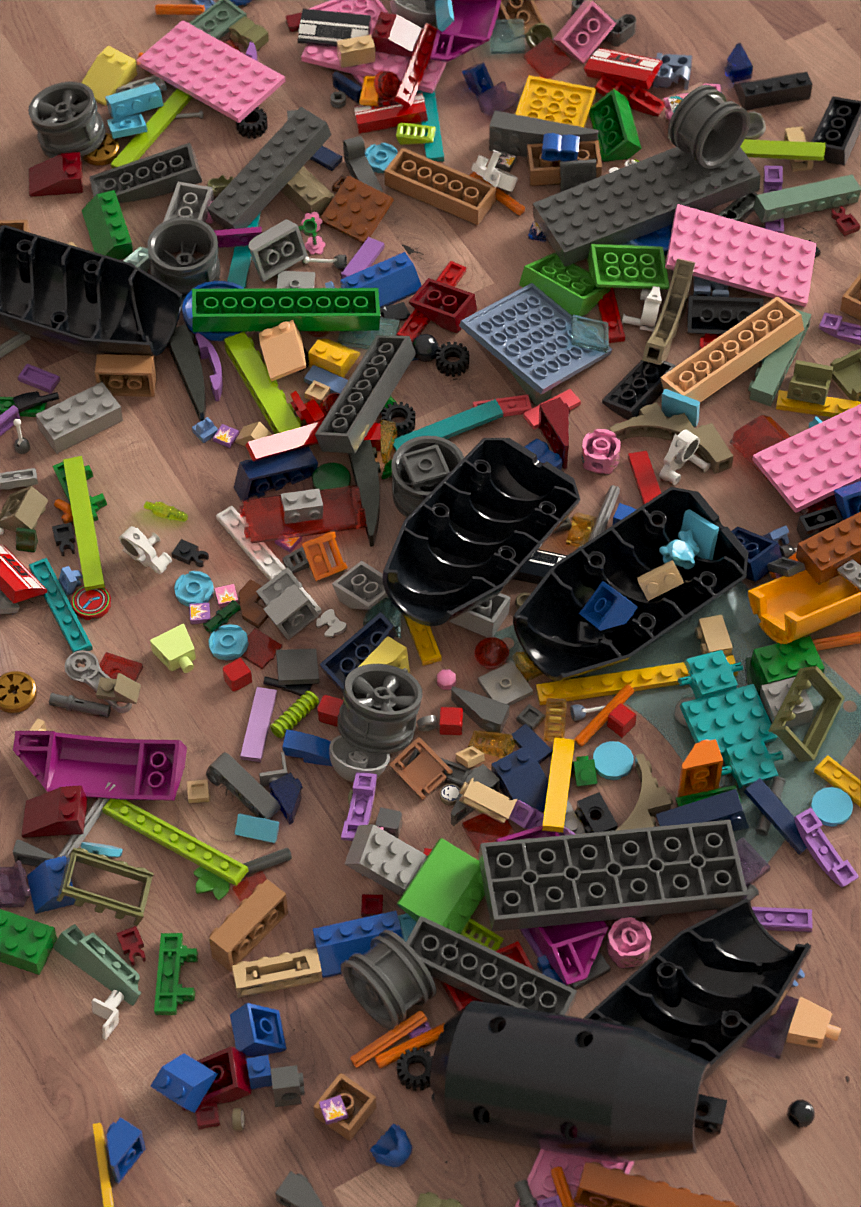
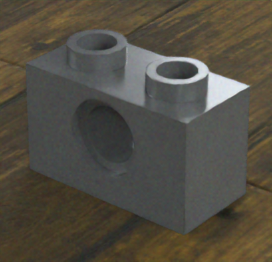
[270,1065,305,1107]

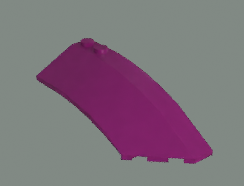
[431,0,502,62]
[13,731,187,801]
[495,825,609,986]

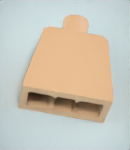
[786,997,841,1048]

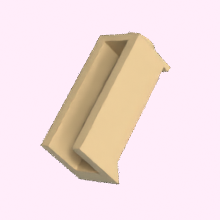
[784,126,814,172]
[459,778,517,823]

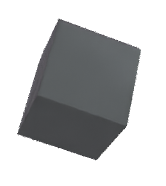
[375,807,402,838]

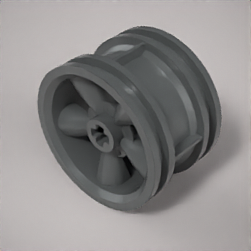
[28,82,106,158]
[668,85,750,169]
[147,217,221,300]
[392,436,464,518]
[337,664,423,754]
[341,930,436,1030]

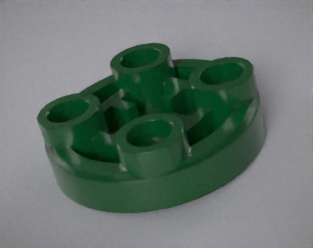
[312,462,351,500]

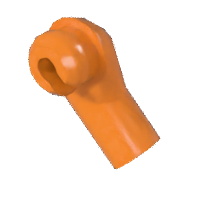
[54,499,73,524]

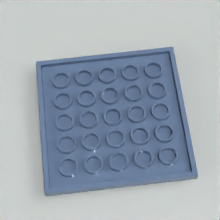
[459,283,612,394]

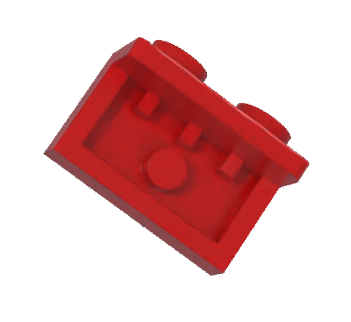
[290,391,325,425]

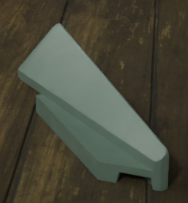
[54,924,141,1006]

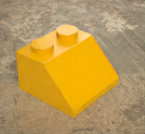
[308,339,360,378]

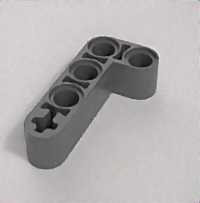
[571,0,636,46]
[343,136,383,192]
[206,752,281,820]

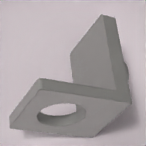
[259,752,288,787]

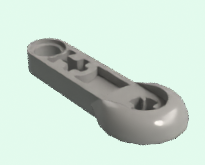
[65,650,132,713]

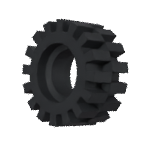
[236,107,268,139]
[436,342,470,377]
[381,402,416,438]
[397,1047,433,1091]

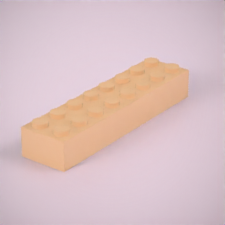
[660,296,804,402]

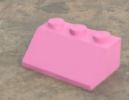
[553,0,616,63]

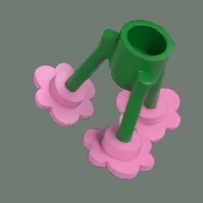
[299,212,325,255]

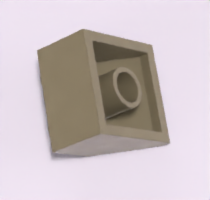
[0,486,48,532]

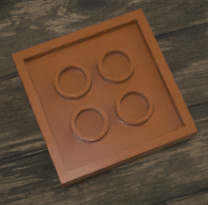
[321,175,394,244]

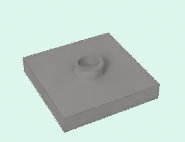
[277,271,315,288]
[478,661,533,705]

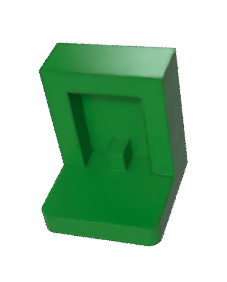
[572,755,597,786]

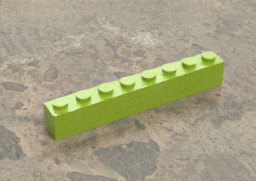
[224,332,308,447]

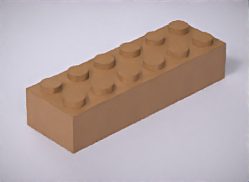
[384,148,496,225]

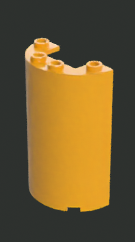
[748,570,861,644]

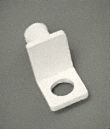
[92,990,124,1040]

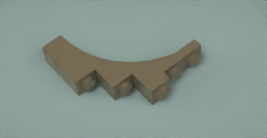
[642,258,696,365]
[609,403,733,474]
[615,753,673,831]

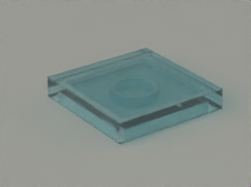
[490,19,525,54]
[571,315,609,353]

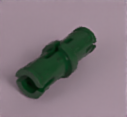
[203,600,241,634]

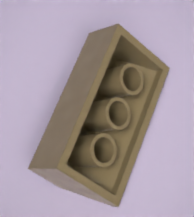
[281,167,335,215]

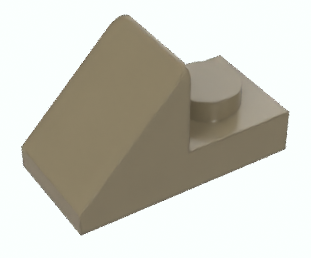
[96,673,141,704]

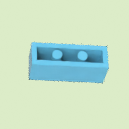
[105,83,164,120]

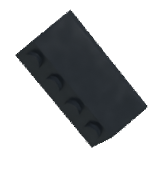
[733,72,813,111]
[811,96,861,166]
[687,296,764,334]

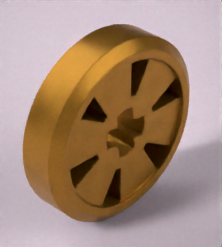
[82,133,120,166]
[0,671,37,713]

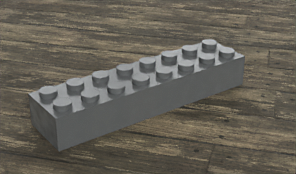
[207,107,332,229]
[315,335,416,454]
[406,916,577,1016]

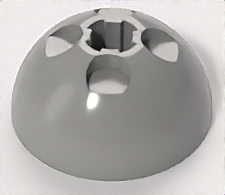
[390,0,436,28]
[329,735,390,782]

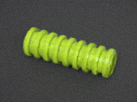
[270,691,319,739]

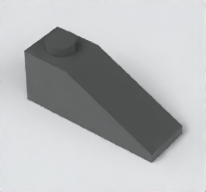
[451,686,510,735]
[451,764,500,826]
[275,1171,324,1207]

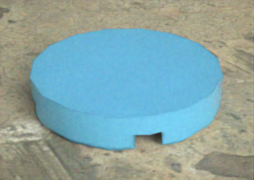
[365,143,398,173]
[174,571,214,607]
[208,624,249,661]
[593,741,633,780]
[811,787,853,827]
[81,842,123,857]

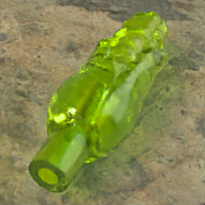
[144,501,188,522]

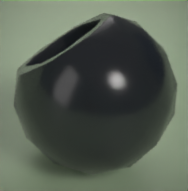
[787,1099,815,1128]

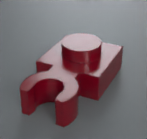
[831,206,861,237]
[116,926,146,966]

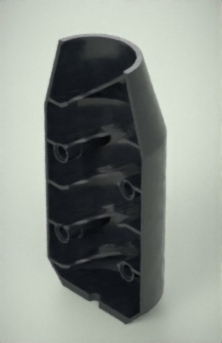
[0,225,182,356]
[382,438,581,626]
[513,487,748,681]
[584,898,811,1084]
[430,1000,711,1163]

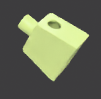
[150,623,196,673]

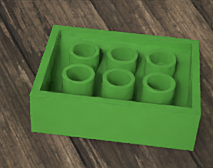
[587,244,670,289]
[519,253,611,318]
[397,838,485,934]

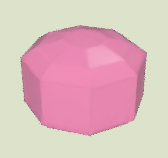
[437,669,456,690]

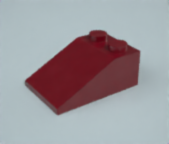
[372,12,422,58]
[29,152,83,197]
[409,278,477,334]
[539,397,570,469]
[21,785,88,838]
[181,1046,252,1111]

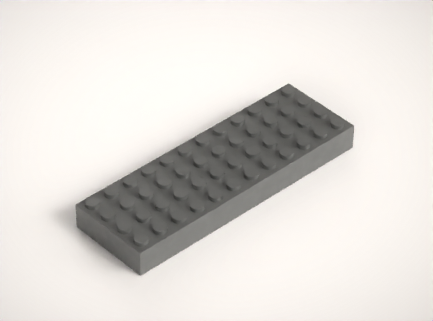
[533,147,760,267]
[478,820,748,932]

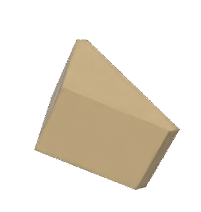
[235,421,273,446]

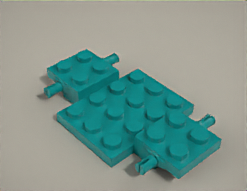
[678,650,784,788]

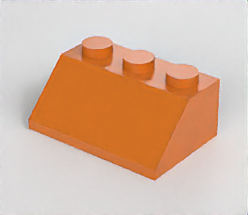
[677,739,723,797]

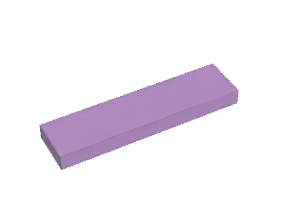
[240,687,277,762]

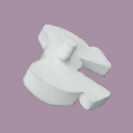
[316,609,347,638]

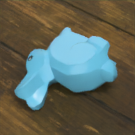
[659,529,700,569]

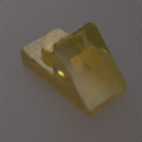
[566,512,596,548]
[512,651,543,682]

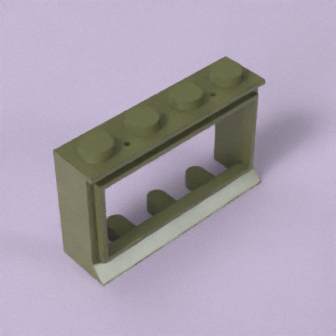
[769,666,845,762]
[57,848,154,926]

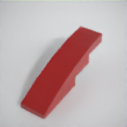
[595,75,665,117]

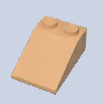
[259,320,306,381]

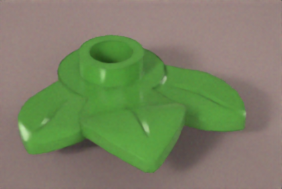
[193,867,230,900]

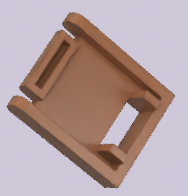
[389,737,453,800]

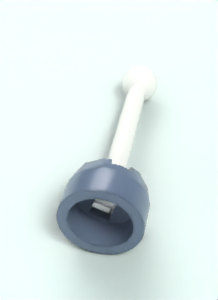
[570,704,606,721]

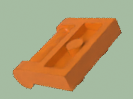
[301,531,348,581]

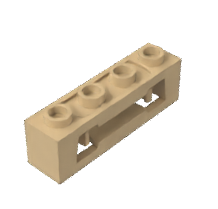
[232,949,323,998]

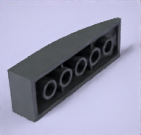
[489,111,598,157]
[89,143,203,203]

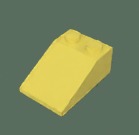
[82,46,137,106]
[359,636,410,673]

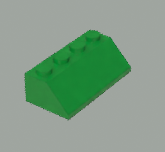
[589,89,642,162]
[81,190,133,260]

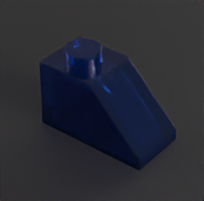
[725,43,753,83]
[462,63,498,102]
[269,773,303,825]

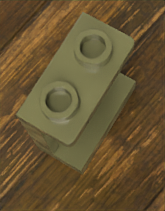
[830,348,861,402]
[787,360,833,405]

